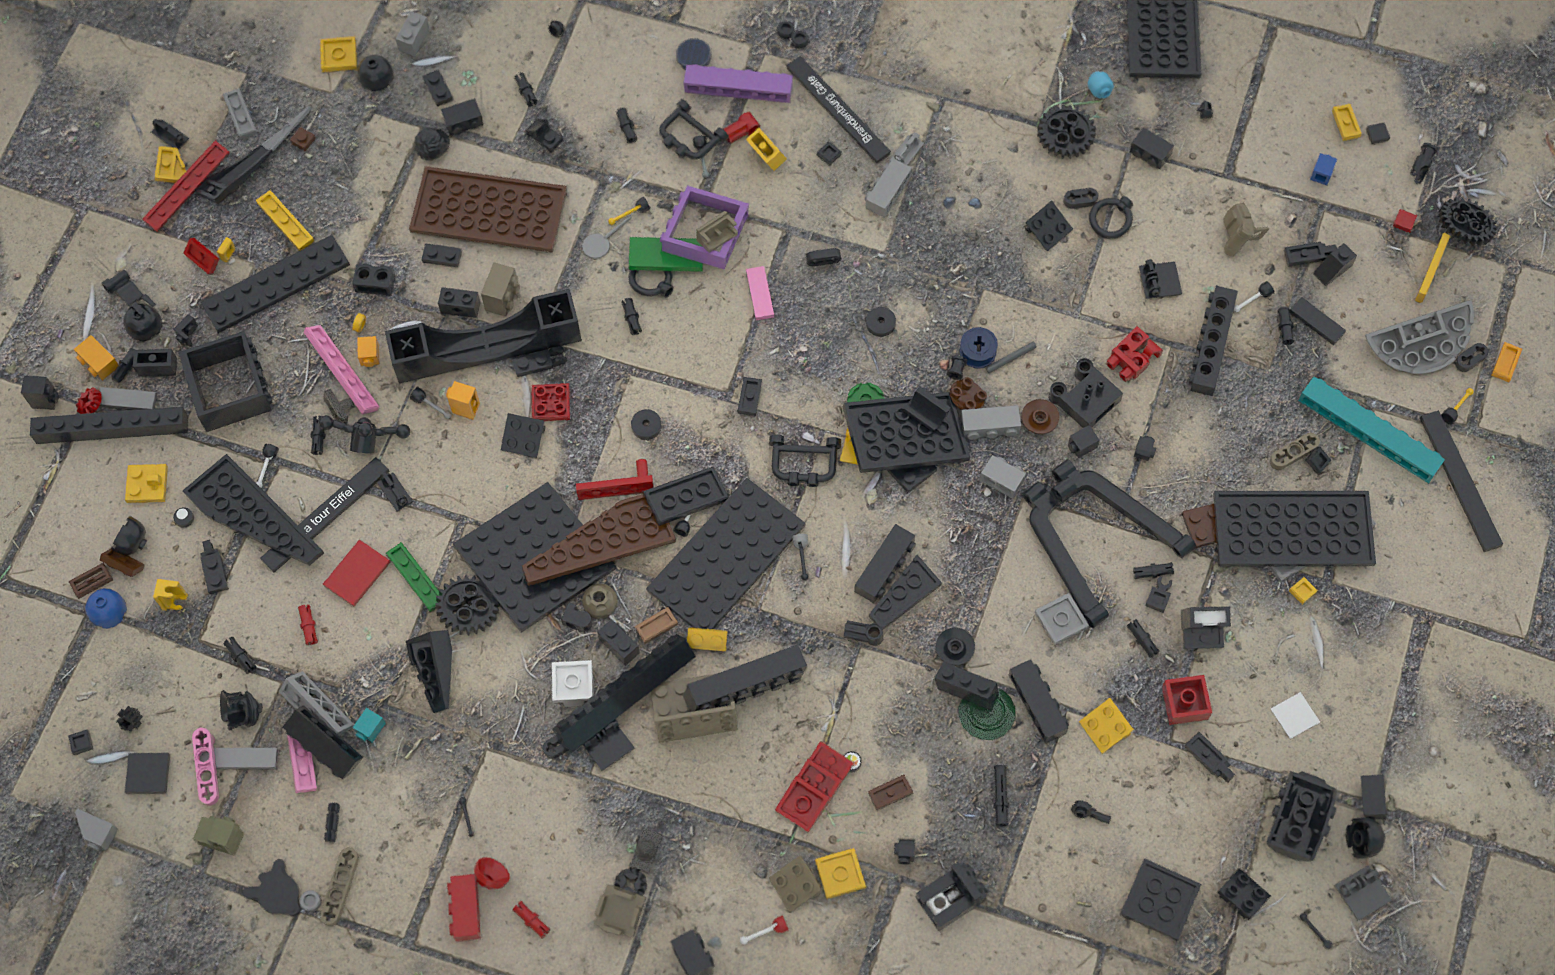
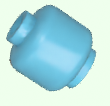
[1087,71,1114,98]

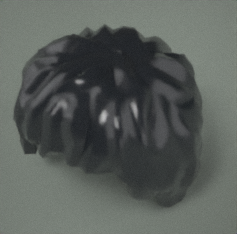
[414,127,450,161]

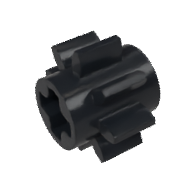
[116,706,143,732]

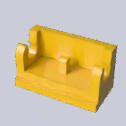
[153,579,188,611]

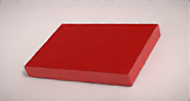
[323,539,390,607]

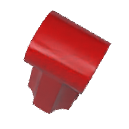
[723,112,761,144]

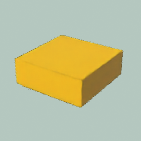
[217,237,236,263]
[1289,577,1317,605]

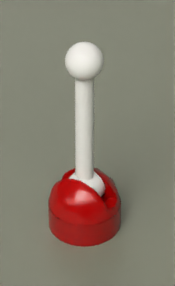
[740,915,789,944]

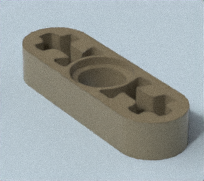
[1270,433,1320,470]

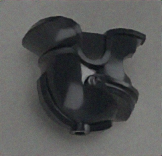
[220,690,263,731]

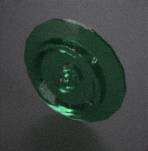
[959,688,1016,740]

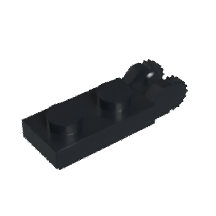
[512,346,567,377]

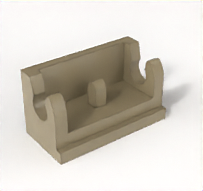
[696,211,738,253]

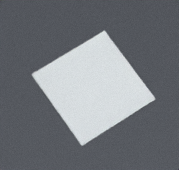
[1271,692,1320,739]

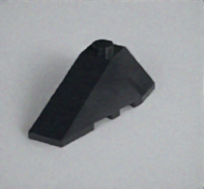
[406,630,452,713]

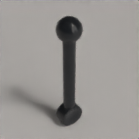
[459,797,474,837]
[1300,913,1332,949]

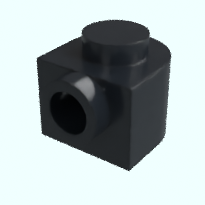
[1133,436,1156,461]
[894,839,915,865]

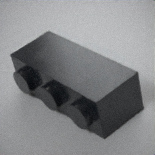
[934,662,999,710]

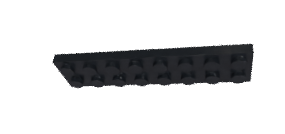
[201,235,350,333]

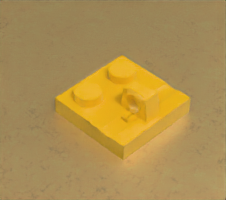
[125,464,168,503]

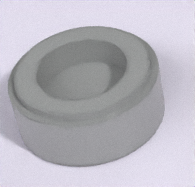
[300,890,321,912]

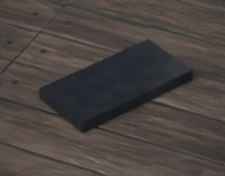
[643,466,729,526]

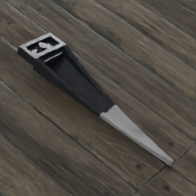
[194,106,312,204]

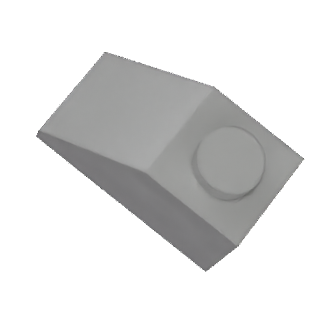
[75,809,118,851]

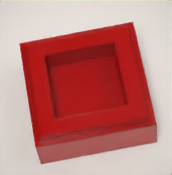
[1393,209,1417,233]

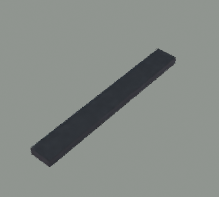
[1420,410,1503,552]

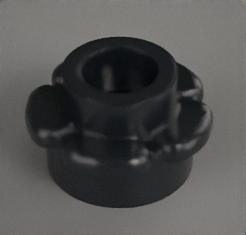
[548,20,564,37]

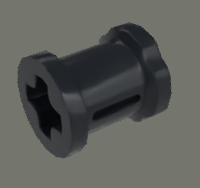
[946,355,967,380]

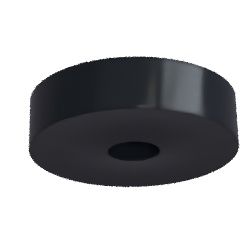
[866,307,896,337]
[631,409,662,440]

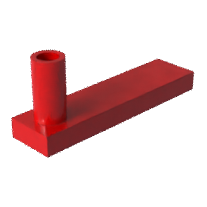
[576,459,654,500]

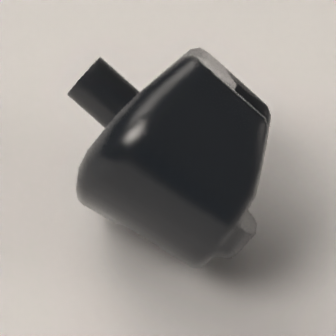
[1197,101,1213,119]

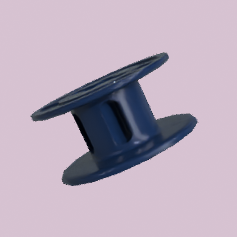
[959,327,998,369]

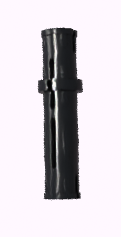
[993,765,1009,827]

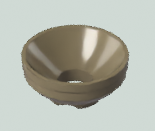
[582,584,618,619]

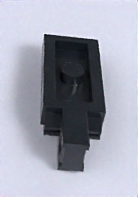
[1284,242,1337,267]
[200,540,229,594]
[1184,732,1235,783]

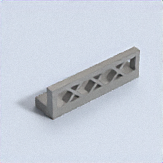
[279,671,354,736]

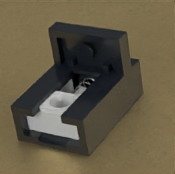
[1181,606,1231,649]
[915,862,988,931]

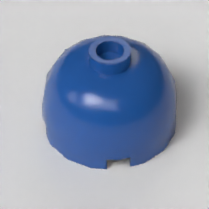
[85,588,127,629]

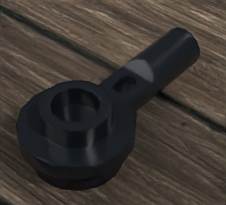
[1071,800,1111,824]

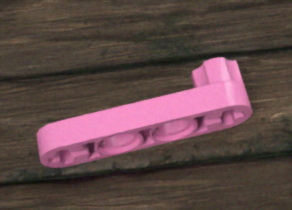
[192,728,219,806]

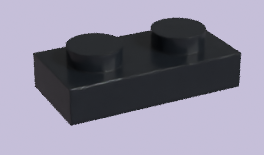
[422,69,453,107]
[421,243,462,268]
[737,377,762,416]

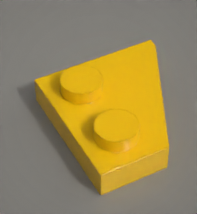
[154,146,186,183]

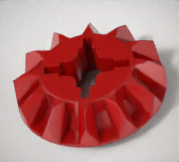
[75,387,102,414]

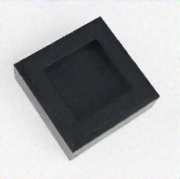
[1366,122,1390,144]
[816,141,842,166]
[1305,447,1331,474]
[68,729,93,755]

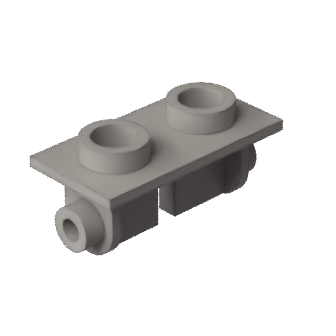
[889,132,924,165]

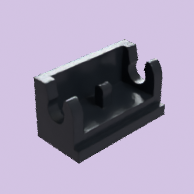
[1361,775,1387,820]

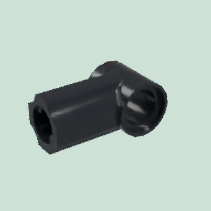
[844,620,884,646]

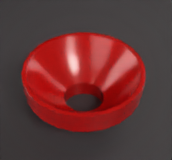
[474,857,510,890]

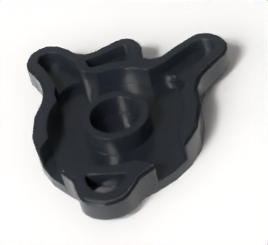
[243,859,300,916]

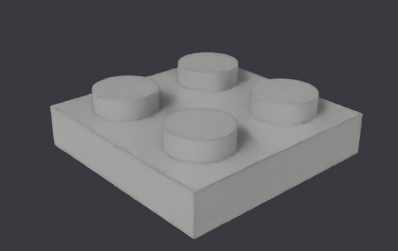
[1034,593,1089,645]

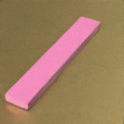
[303,325,379,414]

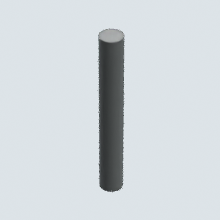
[985,341,1037,374]

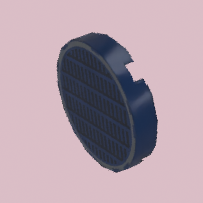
[676,38,711,70]

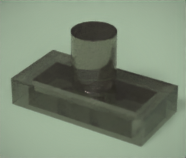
[323,388,354,430]

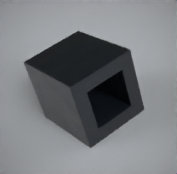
[1068,425,1100,458]

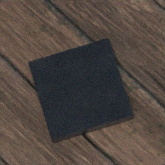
[125,753,170,794]

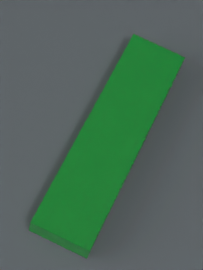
[386,542,440,612]

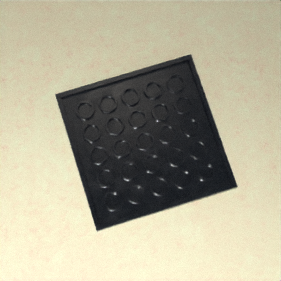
[453,482,616,633]

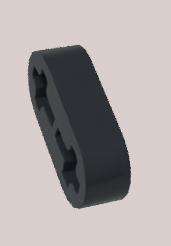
[1063,188,1098,209]
[806,248,841,267]
[1455,343,1489,372]
[543,735,568,759]

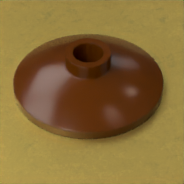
[1021,399,1059,435]

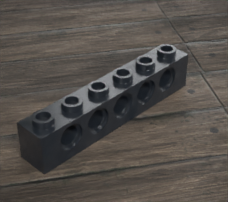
[1188,285,1238,396]

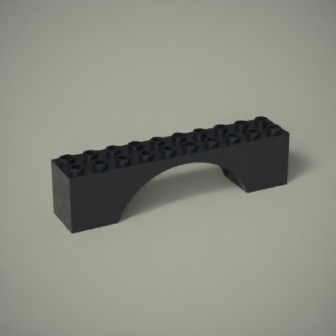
[385,288,582,384]

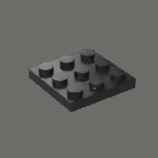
[1120,858,1202,941]

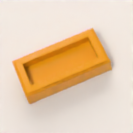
[1491,342,1522,382]

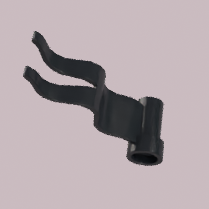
[101,270,156,316]

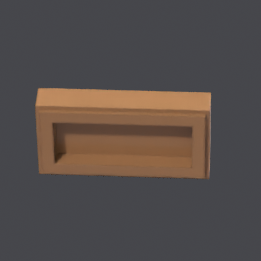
[634,607,678,644]

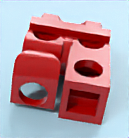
[1106,326,1163,382]

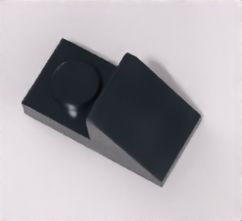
[525,119,563,152]

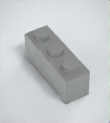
[864,158,912,218]
[961,405,1021,440]

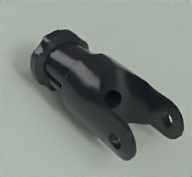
[1410,143,1438,184]

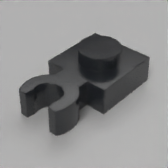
[1145,576,1172,613]

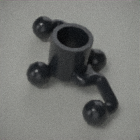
[319,415,411,454]

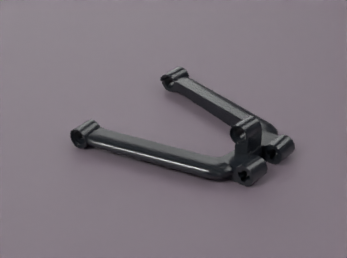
[1022,459,1196,629]

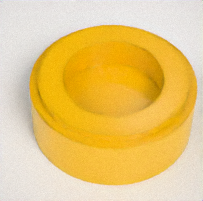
[352,313,366,333]

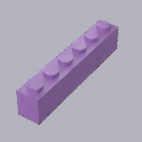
[684,65,793,103]

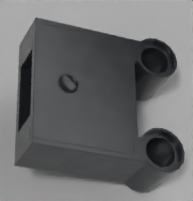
[1049,358,1123,428]

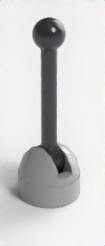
[792,534,809,581]

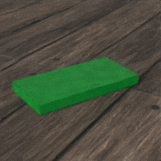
[629,237,703,272]

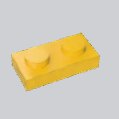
[1332,104,1362,141]
[687,627,728,651]

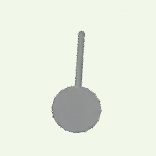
[582,215,632,259]

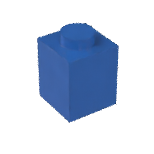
[1310,153,1337,185]

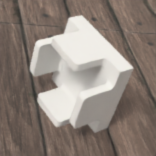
[552,660,594,707]

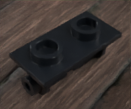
[151,119,189,150]
[377,472,413,512]

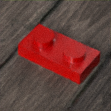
[183,238,220,275]

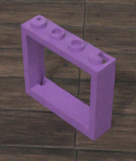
[660,186,749,269]

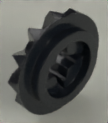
[614,867,647,895]

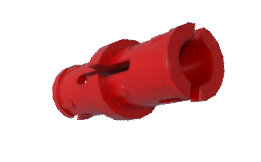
[298,604,318,645]
[512,901,551,939]

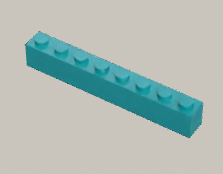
[1298,377,1445,484]

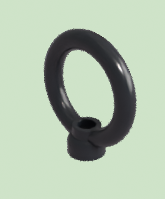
[1089,196,1133,239]
[628,270,674,298]

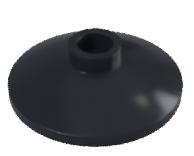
[936,628,975,666]

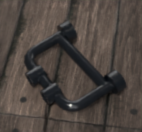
[659,99,729,160]
[769,434,841,487]

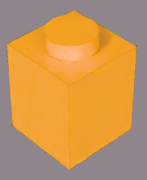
[357,336,380,367]

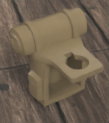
[1223,203,1269,256]

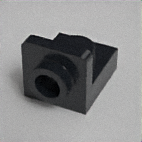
[173,314,198,347]

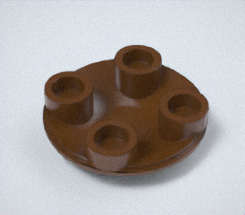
[950,377,987,410]

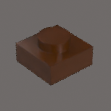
[290,127,316,152]

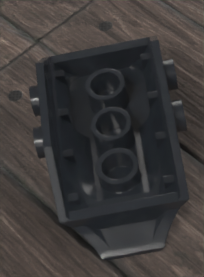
[1266,771,1337,862]

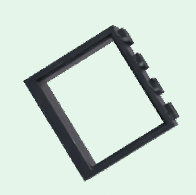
[178,331,273,432]

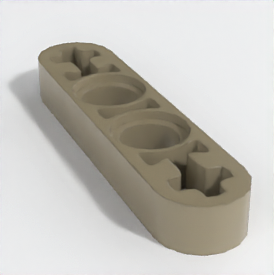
[320,847,359,926]

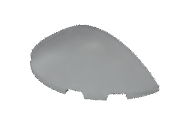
[1365,300,1474,374]

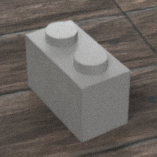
[396,12,430,56]
[980,455,1026,499]

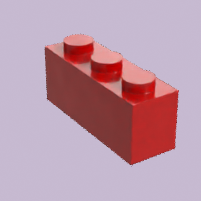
[447,874,481,942]

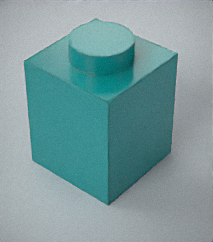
[352,708,386,743]

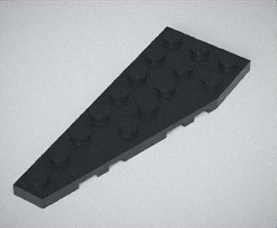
[182,454,324,566]

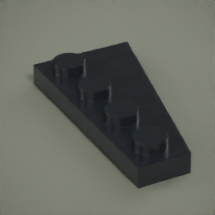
[869,555,942,629]

